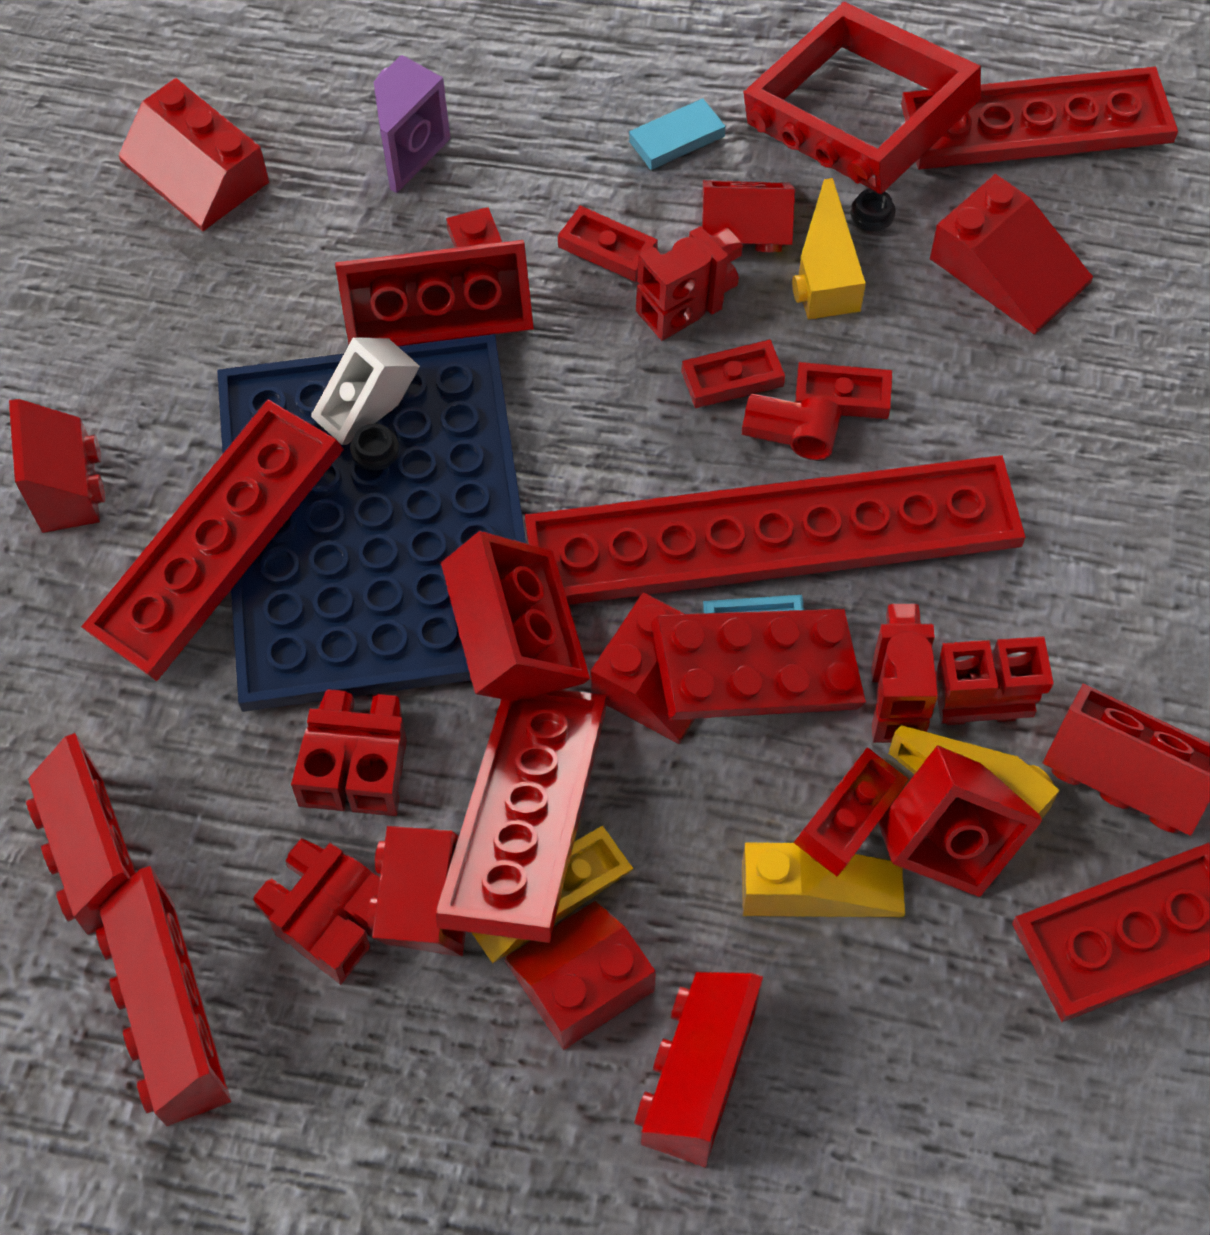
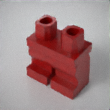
[636,226,743,341]
[871,604,938,743]
[935,636,1054,726]
[291,689,407,816]
[253,838,380,985]

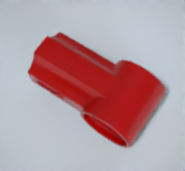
[742,393,842,460]

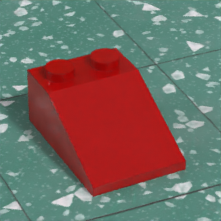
[930,174,1093,335]

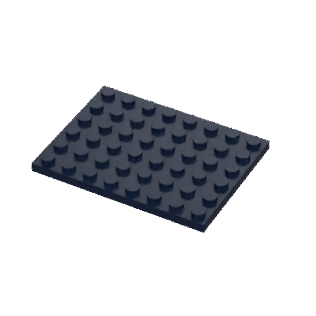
[217,334,526,712]

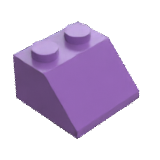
[374,55,450,193]

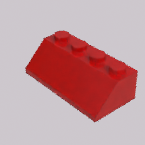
[335,240,534,346]
[96,866,232,1126]

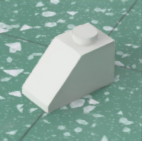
[311,338,420,445]

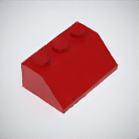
[118,78,270,231]
[441,531,590,701]
[1042,683,1210,836]
[26,733,136,935]
[634,972,763,1168]

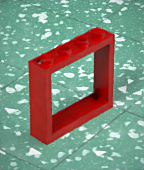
[743,1,981,194]

